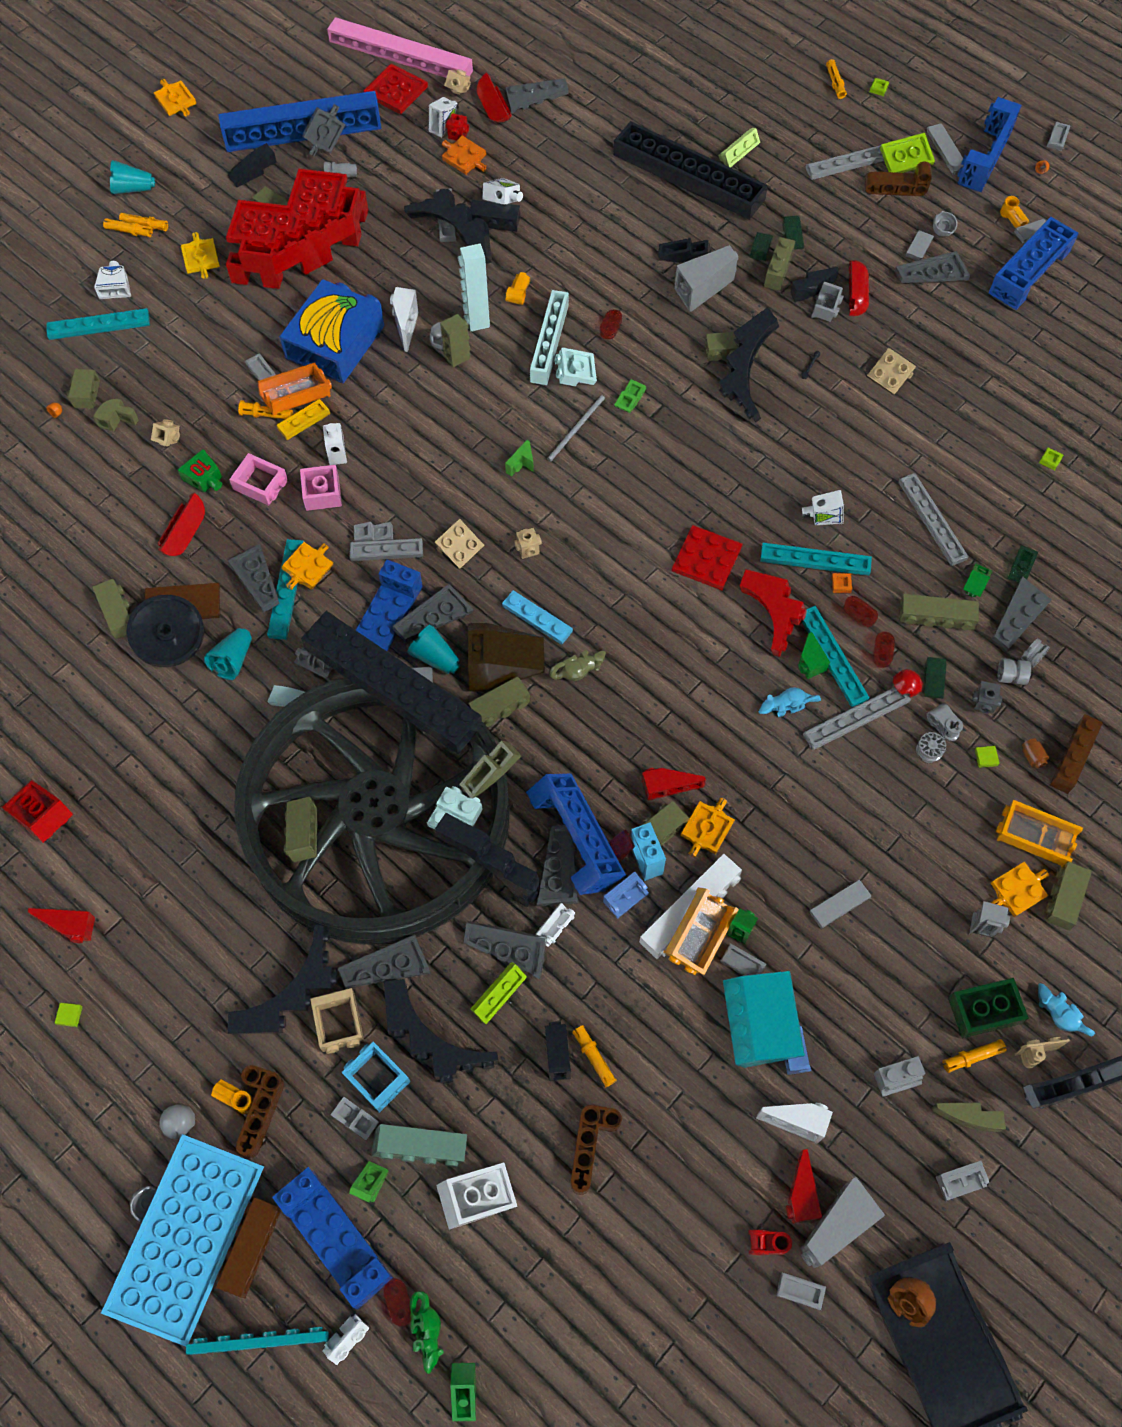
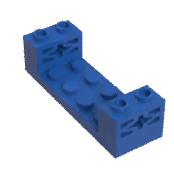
[957,97,1022,193]
[989,217,1079,310]
[356,560,423,651]
[526,773,626,895]
[272,1167,394,1310]

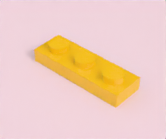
[276,399,330,440]

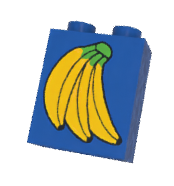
[279,279,384,383]

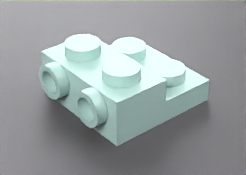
[555,348,597,386]
[427,786,483,829]

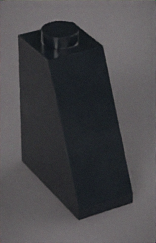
[545,1021,571,1081]

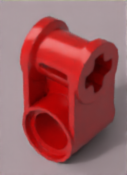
[748,1230,792,1255]

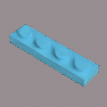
[502,590,573,645]

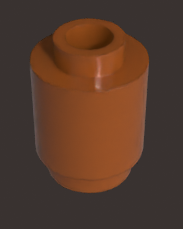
[1022,738,1049,769]

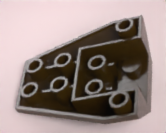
[468,623,545,691]

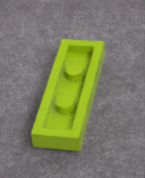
[470,962,527,1024]

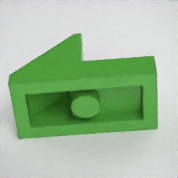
[505,440,534,477]
[349,1161,388,1202]

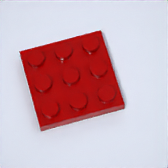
[363,64,428,115]
[672,525,743,591]

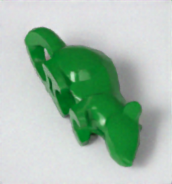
[410,1291,444,1374]

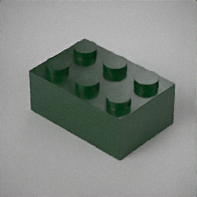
[948,978,1029,1039]

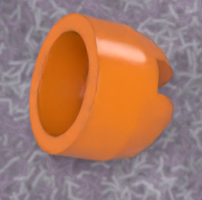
[1035,160,1050,174]
[46,402,62,418]

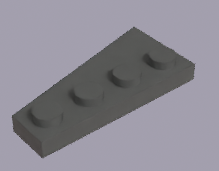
[505,78,568,114]
[895,251,970,283]
[228,544,280,612]
[992,577,1051,651]
[393,584,474,642]
[537,825,578,906]
[464,921,547,979]
[338,935,431,989]

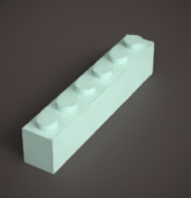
[458,243,490,331]
[530,290,569,385]

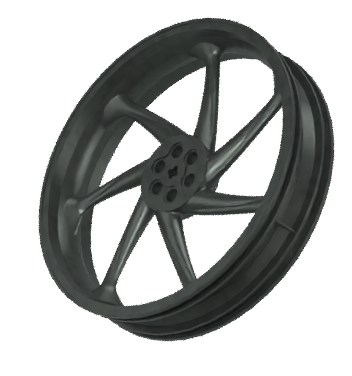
[234,677,510,945]

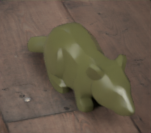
[549,650,606,681]

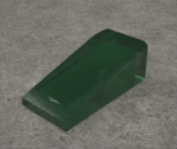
[782,215,804,249]
[750,232,773,261]
[1007,545,1038,583]
[924,657,946,699]

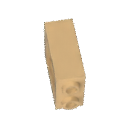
[310,988,364,1054]

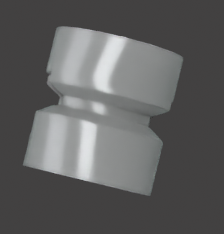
[997,658,1031,685]

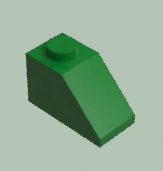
[963,563,993,597]
[798,632,830,679]
[727,909,758,945]
[450,1363,476,1421]

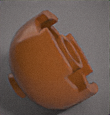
[888,1277,936,1327]

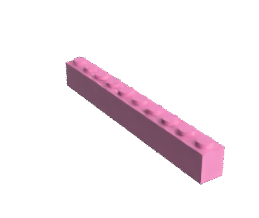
[327,17,473,78]

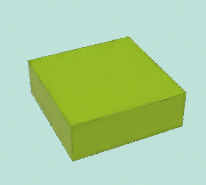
[869,78,889,96]
[1039,448,1064,471]
[975,746,1000,768]
[55,1003,82,1027]

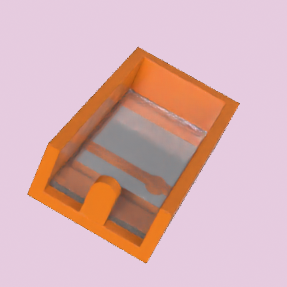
[257,363,332,416]

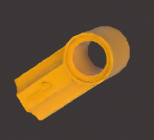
[1000,196,1029,228]
[505,272,530,305]
[211,1079,254,1115]

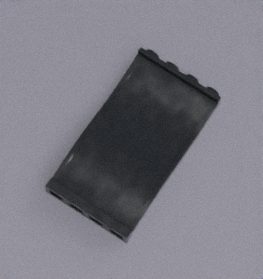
[864,1242,1028,1427]

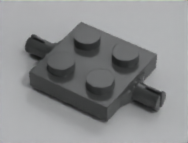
[302,104,346,157]

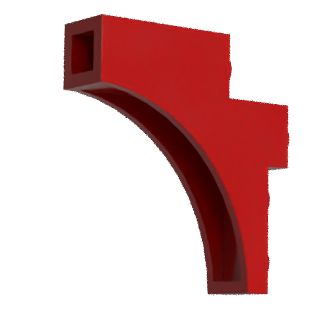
[740,569,807,657]

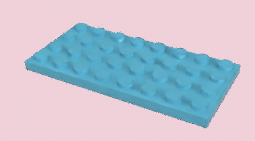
[101,1134,264,1347]

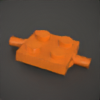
[442,136,487,175]

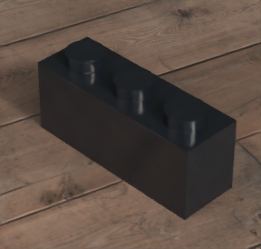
[470,200,520,232]

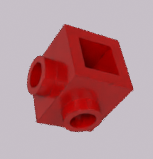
[446,113,469,141]

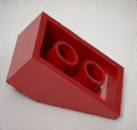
[2,780,73,843]

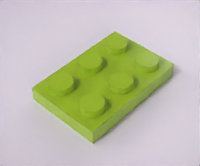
[880,133,935,173]

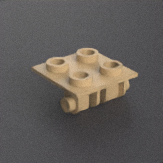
[867,348,916,395]
[435,519,484,569]
[1015,1037,1069,1068]

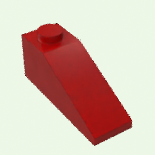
[642,768,706,801]
[28,908,95,943]
[786,1149,822,1224]

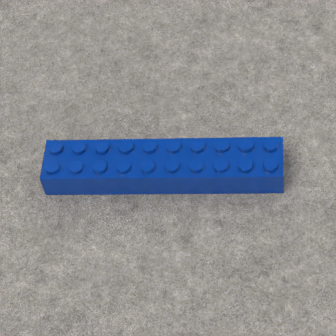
[218,91,382,152]

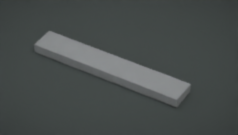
[806,145,884,180]
[898,473,969,566]
[803,687,911,750]

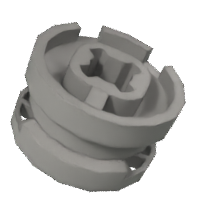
[1021,638,1050,668]
[916,732,946,763]

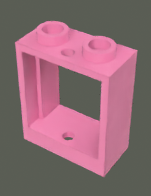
[229,453,288,506]

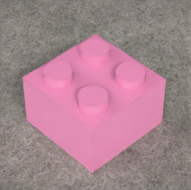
[300,465,342,511]

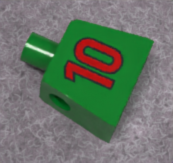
[178,449,222,492]

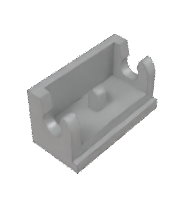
[936,1161,989,1201]

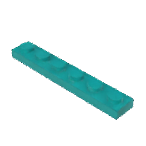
[47,308,150,340]
[267,539,305,640]
[760,543,872,576]
[801,606,870,708]
[186,1327,329,1355]

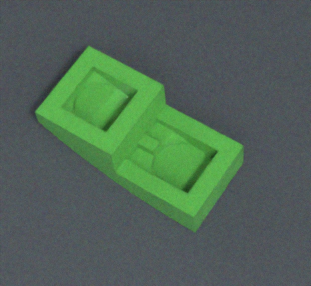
[614,379,646,413]

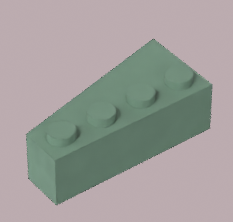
[372,1124,467,1167]

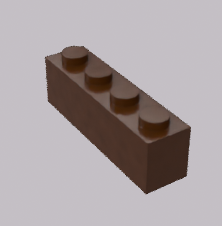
[1049,714,1103,794]
[216,1198,282,1299]

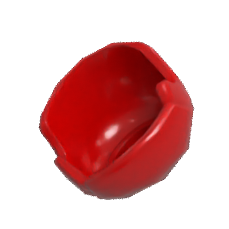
[893,669,923,698]

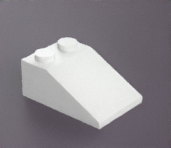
[390,287,419,352]
[756,1103,833,1144]
[436,1163,517,1230]

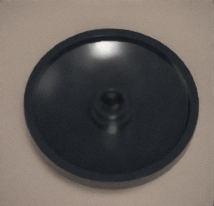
[126,595,204,667]

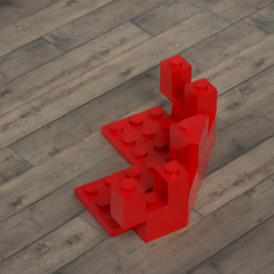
[226,169,368,289]

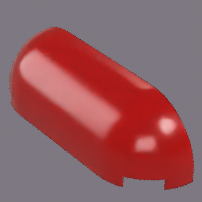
[477,72,512,123]
[849,260,869,316]
[158,493,205,556]

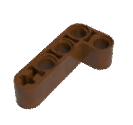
[865,161,932,196]
[236,1065,284,1158]
[571,1105,622,1195]

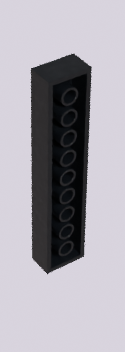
[613,121,768,220]
[301,610,483,754]

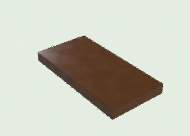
[145,583,220,619]

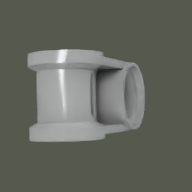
[926,703,963,741]

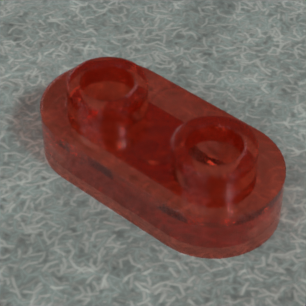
[600,309,622,340]
[843,596,878,627]
[873,631,895,668]
[383,1279,411,1326]

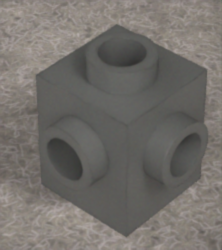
[972,681,1002,713]

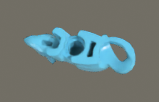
[758,687,821,717]
[1038,983,1095,1037]

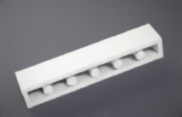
[639,854,742,959]

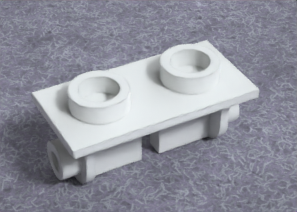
[536,903,575,947]
[322,1314,369,1365]

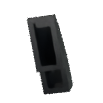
[228,143,277,187]
[658,238,711,263]
[790,267,839,302]

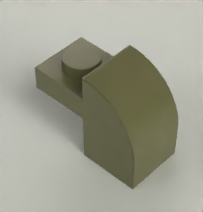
[93,399,139,432]

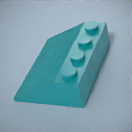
[723,971,805,1068]

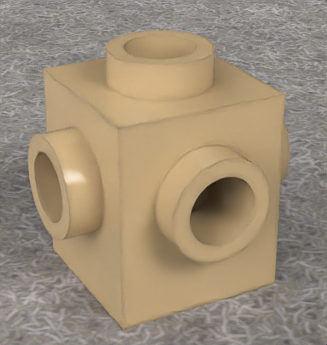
[444,69,471,95]
[151,419,180,446]
[514,528,542,559]

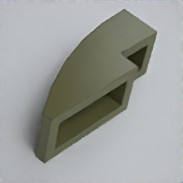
[459,741,521,798]
[932,1102,1006,1132]

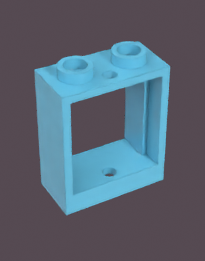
[630,822,666,881]
[342,1042,411,1113]

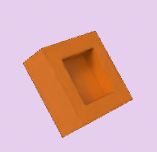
[831,573,852,593]

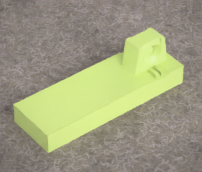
[718,128,760,168]

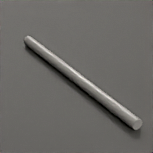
[547,395,605,462]

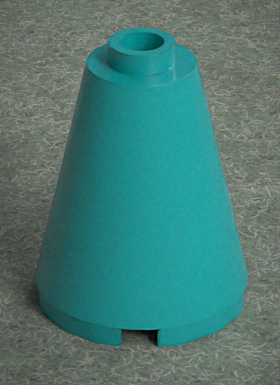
[110,160,155,194]
[407,624,460,674]
[204,628,252,680]

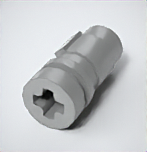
[324,162,357,178]

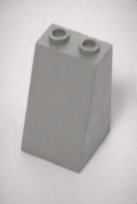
[674,245,738,312]
[800,1177,885,1268]

